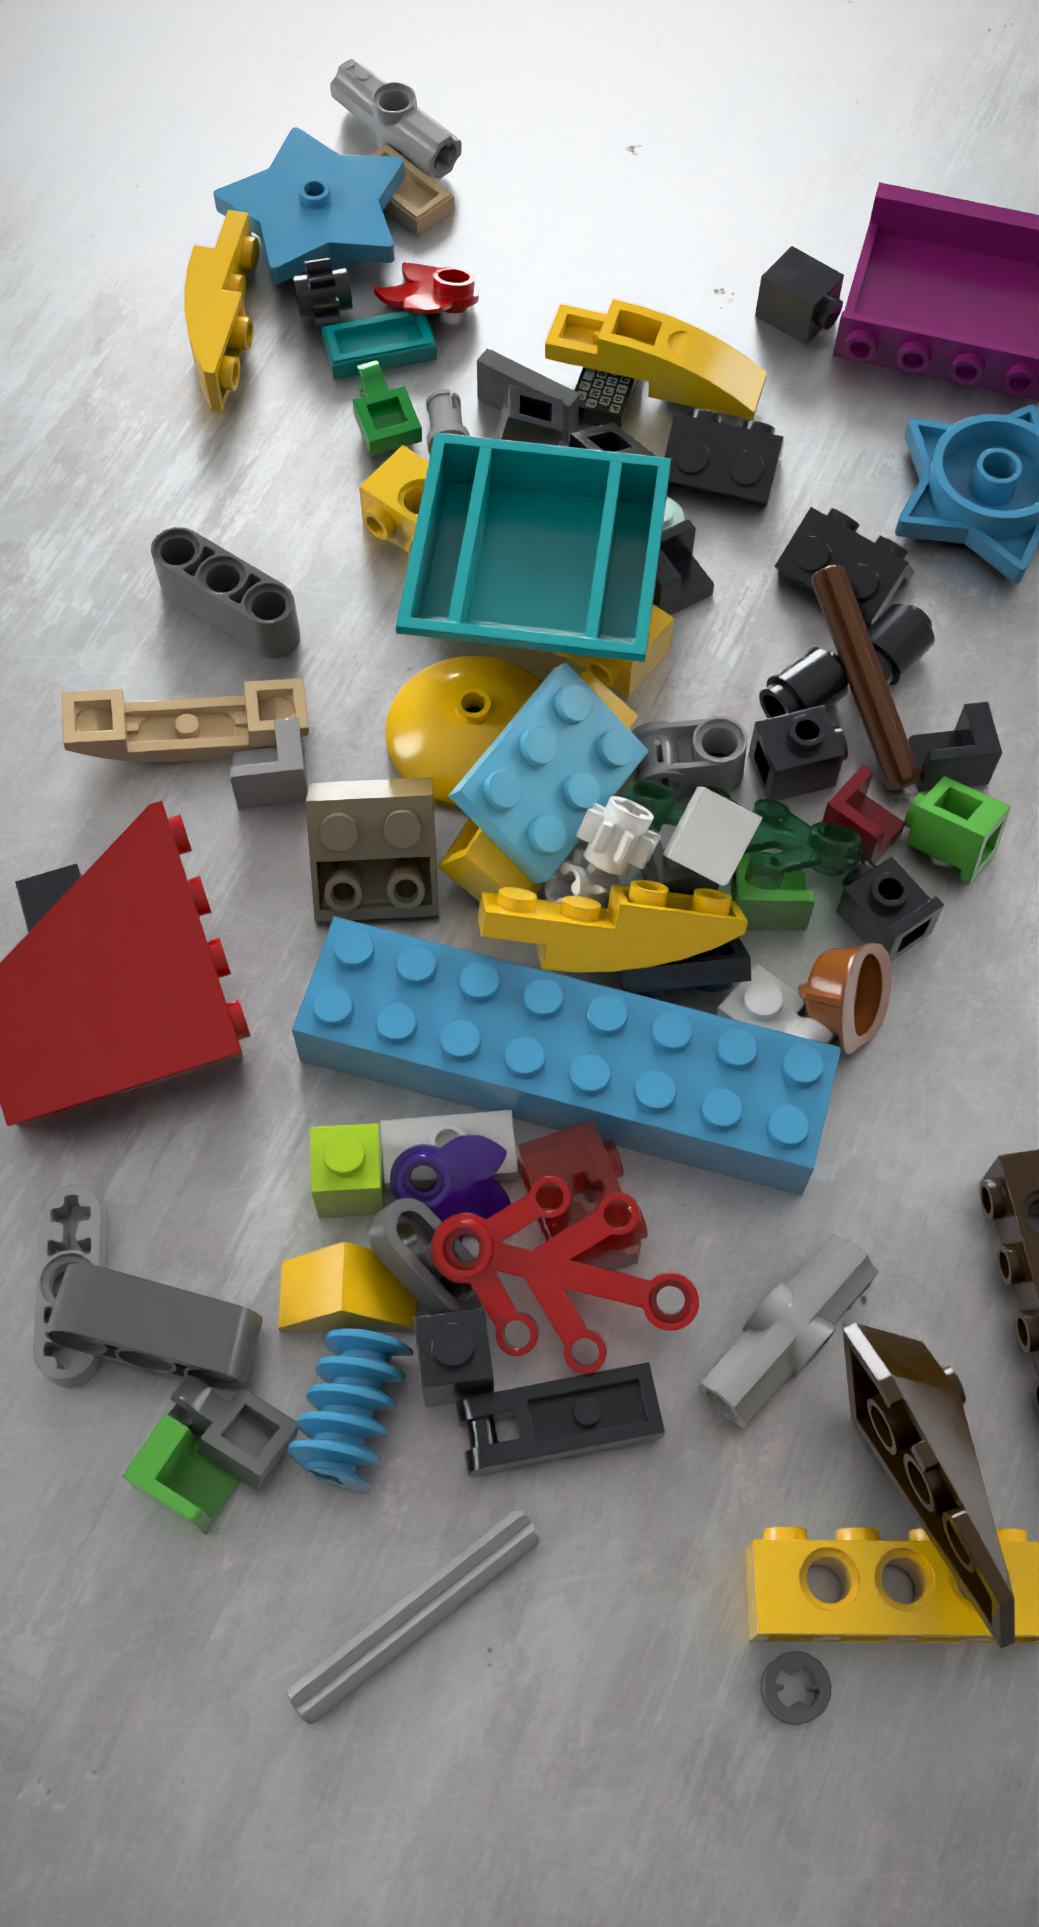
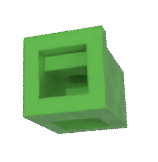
[904,776,1011,884]

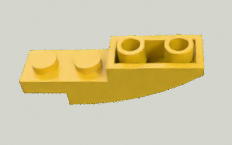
[184,210,260,412]
[545,299,767,420]
[477,880,748,973]

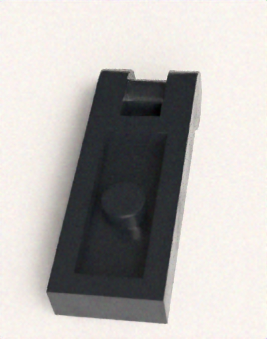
[456,1362,665,1476]

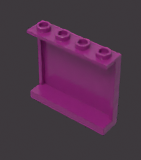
[832,182,1039,401]

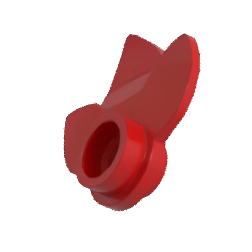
[374,262,480,315]

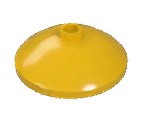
[385,655,542,811]

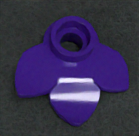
[390,1134,511,1243]

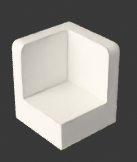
[663,786,763,885]

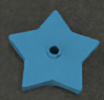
[213,127,405,284]
[895,404,1039,583]

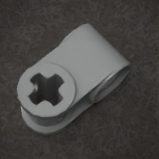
[632,716,747,801]

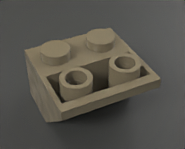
[305,777,439,922]

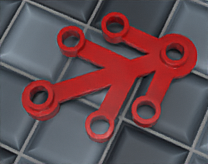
[431,1176,699,1374]

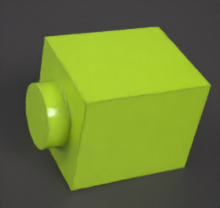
[310,1123,385,1218]

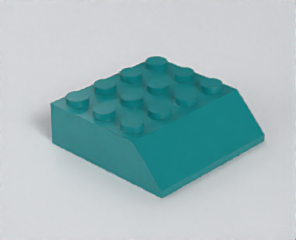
[396,432,671,662]

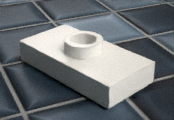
[380,1110,518,1191]

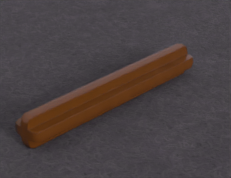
[811,565,921,790]

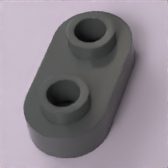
[369,1198,483,1315]

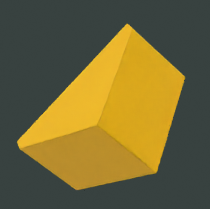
[278,1241,417,1332]

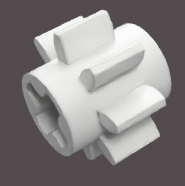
[576,796,661,876]
[544,849,621,908]

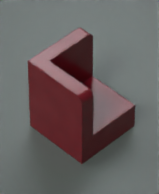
[817,765,905,867]

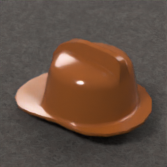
[798,942,891,1054]

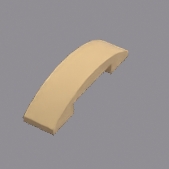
[61,678,309,762]

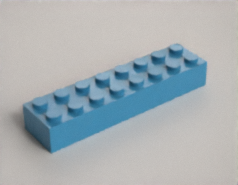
[292,916,841,1196]

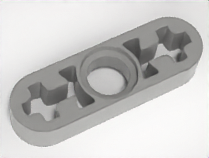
[33,1185,108,1388]

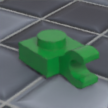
[352,360,422,456]

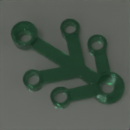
[624,780,863,890]

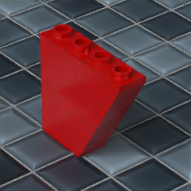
[0,801,251,1126]

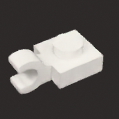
[717,964,834,1044]

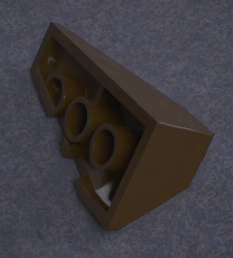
[842,1323,1015,1649]

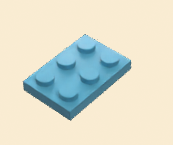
[449,662,649,885]

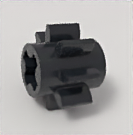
[293,258,353,327]

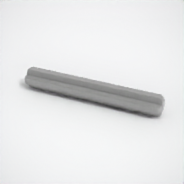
[287,1509,540,1724]

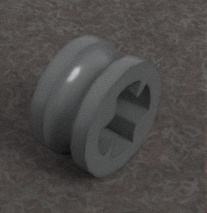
[759,1651,832,1726]

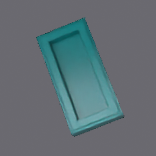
[321,311,437,379]

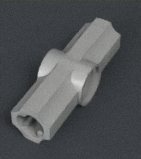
[330,58,462,179]
[698,1233,879,1429]

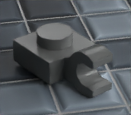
[168,1375,299,1491]

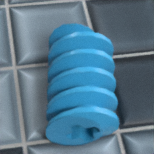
[287,1328,414,1493]

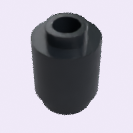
[868,604,935,685]
[759,647,848,718]

